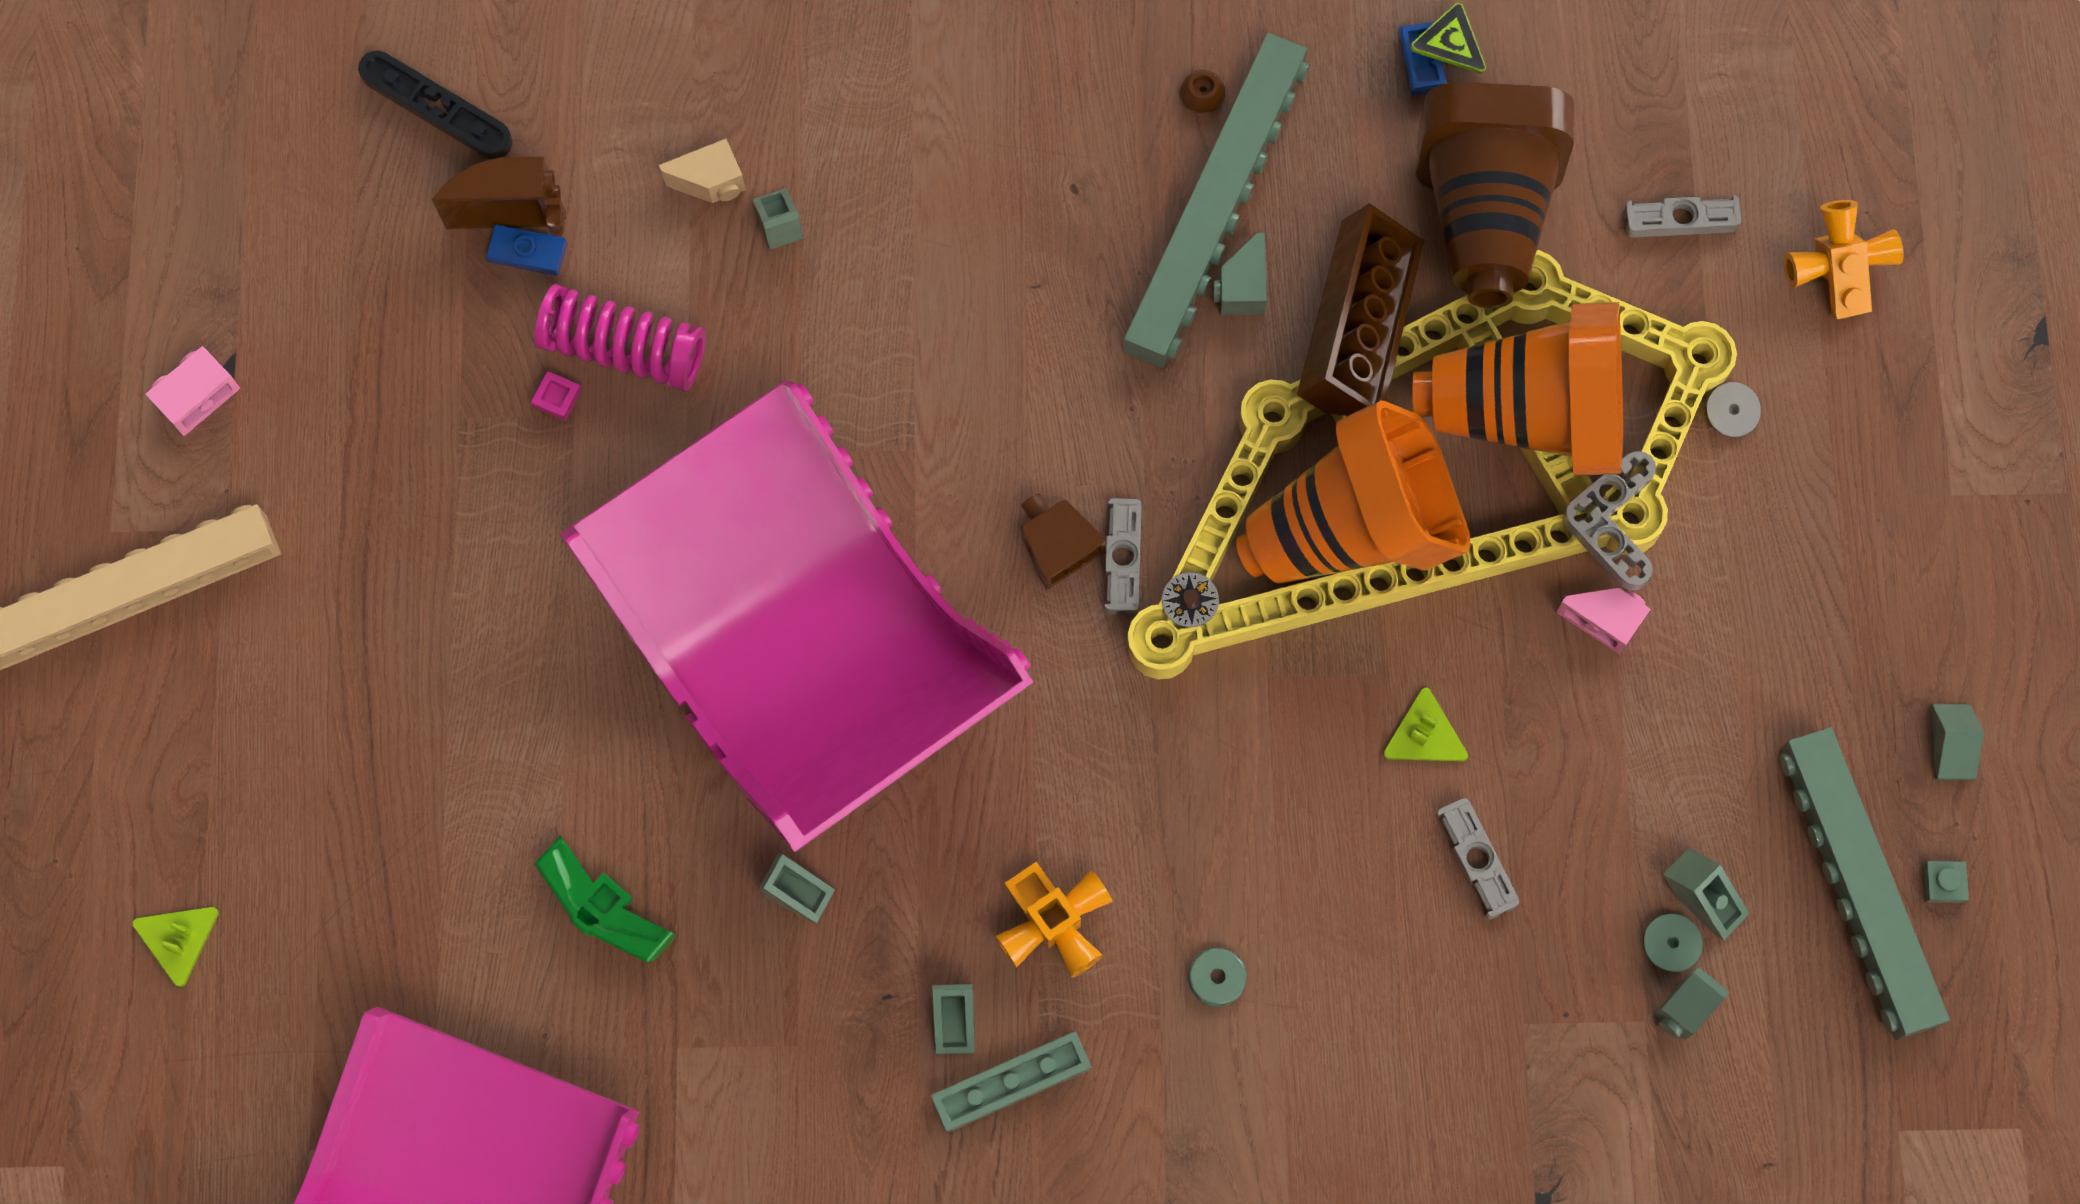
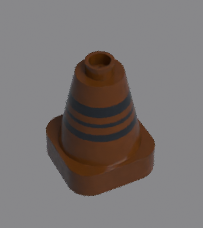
[1416,82,1574,308]

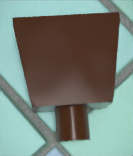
[1021,494,1106,590]

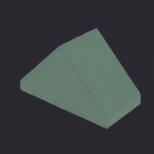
[752,188,804,250]
[1930,704,1984,780]
[759,853,835,924]
[932,984,975,1054]

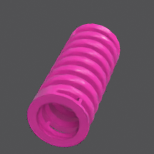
[534,284,706,392]

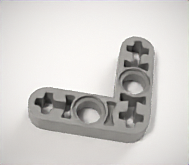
[1563,451,1656,591]

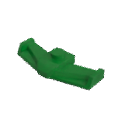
[534,835,676,963]

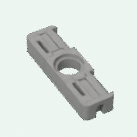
[1623,195,1741,238]
[1104,498,1142,615]
[1436,798,1519,920]

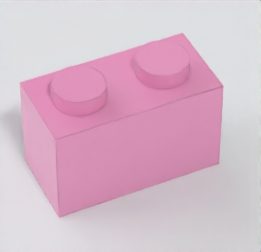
[146,346,240,436]

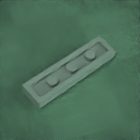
[931,1031,1092,1133]

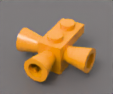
[1784,200,1904,319]
[994,861,1113,978]

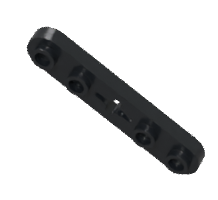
[358,51,513,159]

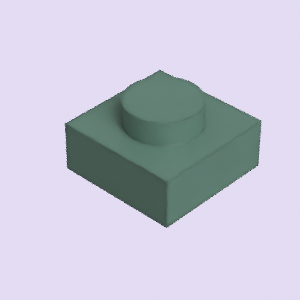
[1923,861,1969,903]

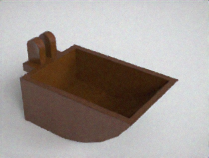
[432,157,566,237]

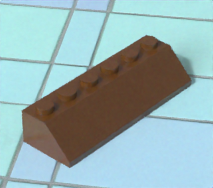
[1297,203,1424,416]

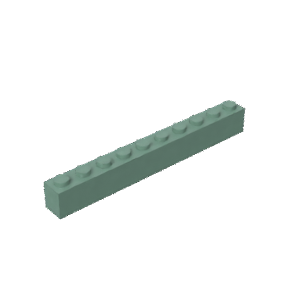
[1123,33,1310,369]

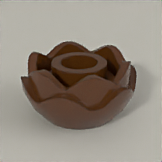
[1180,70,1225,113]

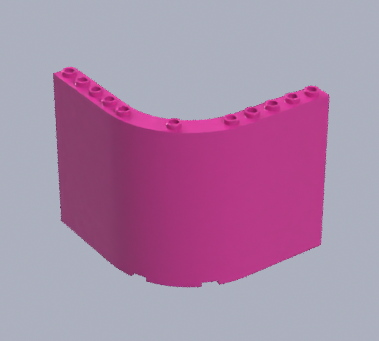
[559,379,1033,852]
[294,1006,640,1204]

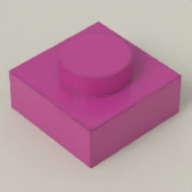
[531,371,582,421]

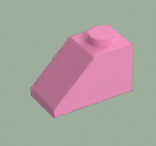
[1556,588,1651,655]

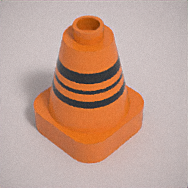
[1412,302,1623,475]
[1236,400,1471,584]

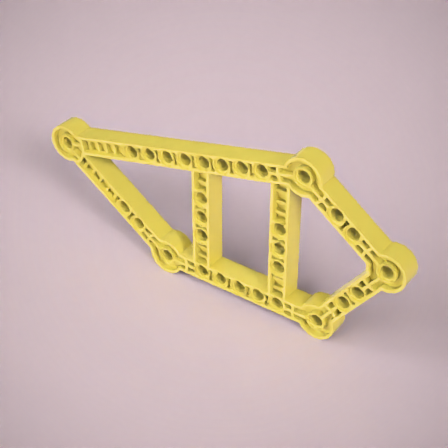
[1127,250,1737,680]

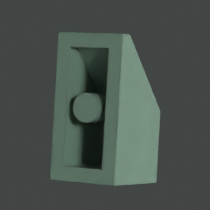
[1213,233,1267,315]
[1663,848,1750,940]
[1654,967,1730,1040]

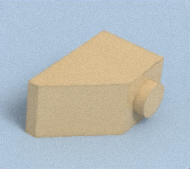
[659,139,746,203]

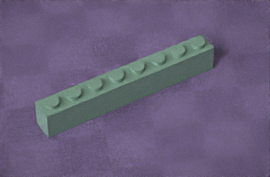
[1779,727,1950,1040]

